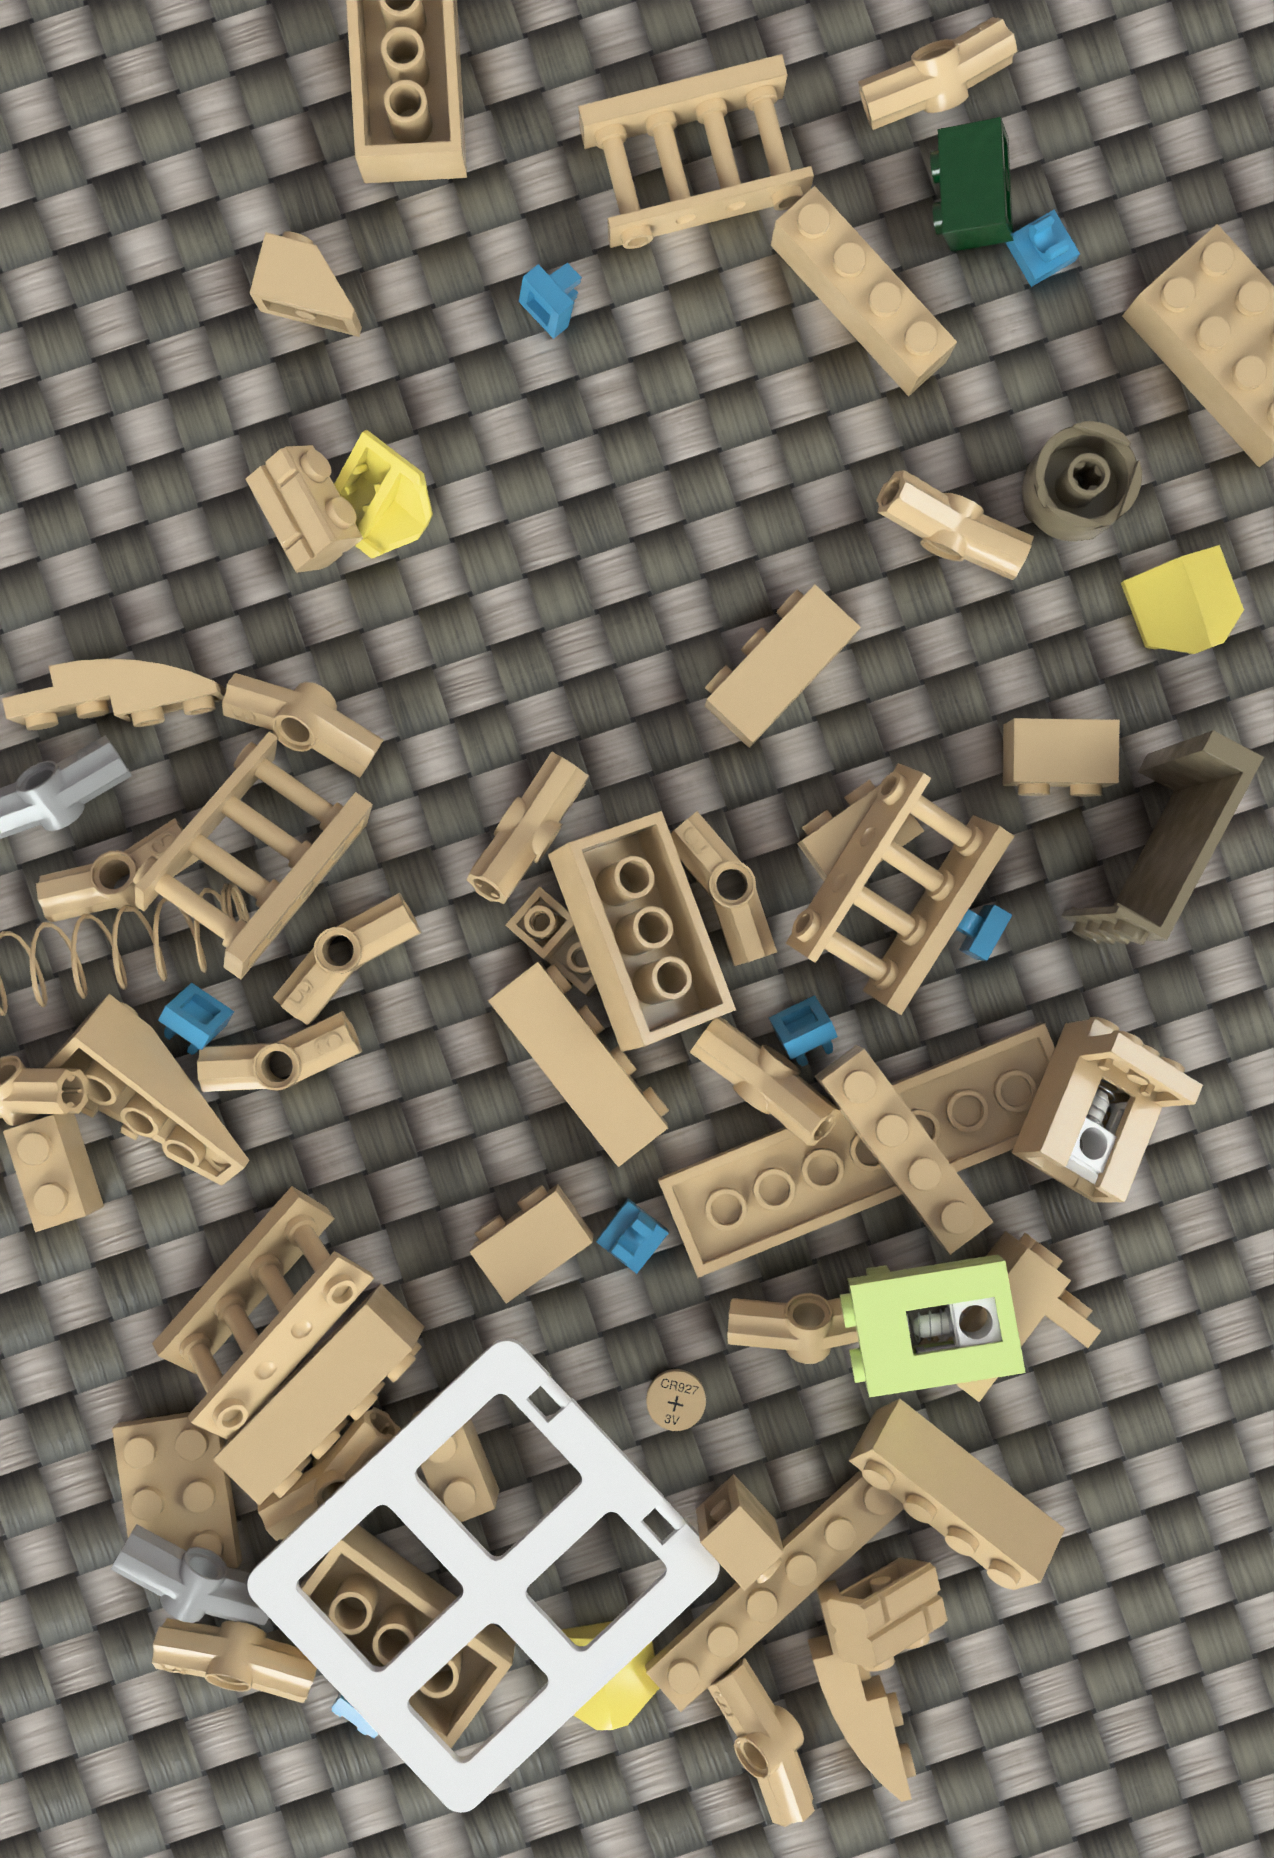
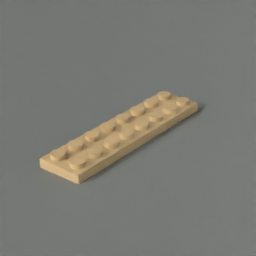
[658,1022,1055,1278]

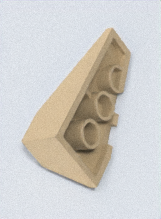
[43,994,250,1186]

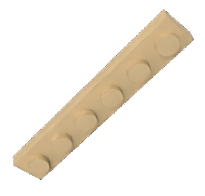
[645,1470,904,1712]

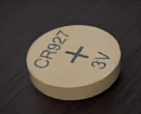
[646,1369,706,1431]

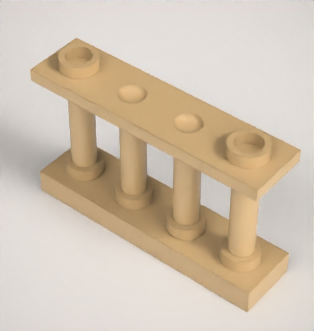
[578,54,814,249]
[133,731,373,979]
[786,763,1014,1015]
[152,1186,374,1441]

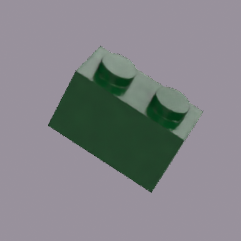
[930,117,1014,251]

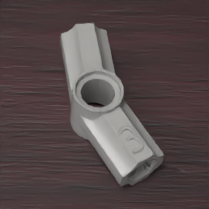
[0,735,132,839]
[111,1524,269,1627]

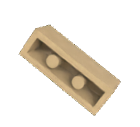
[705,584,861,748]

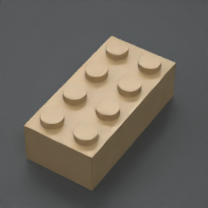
[346,0,467,183]
[1122,224,1274,467]
[548,811,736,1052]
[213,1283,425,1506]
[276,1524,516,1748]

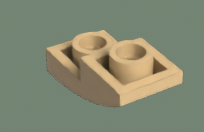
[505,886,597,997]

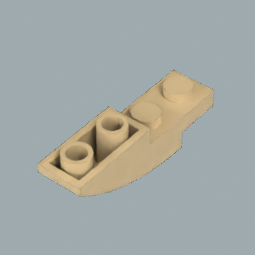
[2,659,226,730]
[807,1580,916,1802]

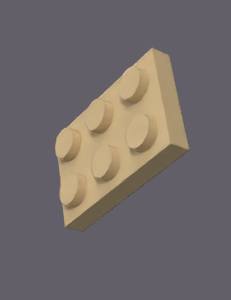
[112,1412,242,1583]

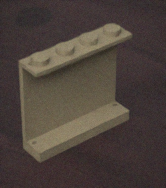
[1061,730,1264,945]

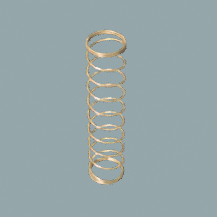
[0,883,250,1016]

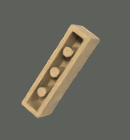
[771,186,957,396]
[488,961,669,1167]
[815,1045,993,1255]
[848,1399,1065,1590]

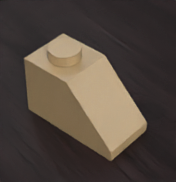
[250,231,362,337]

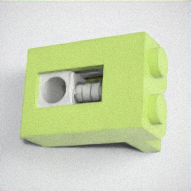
[840,1254,1026,1397]

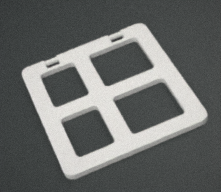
[247,1338,720,1813]

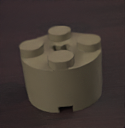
[1022,421,1142,541]

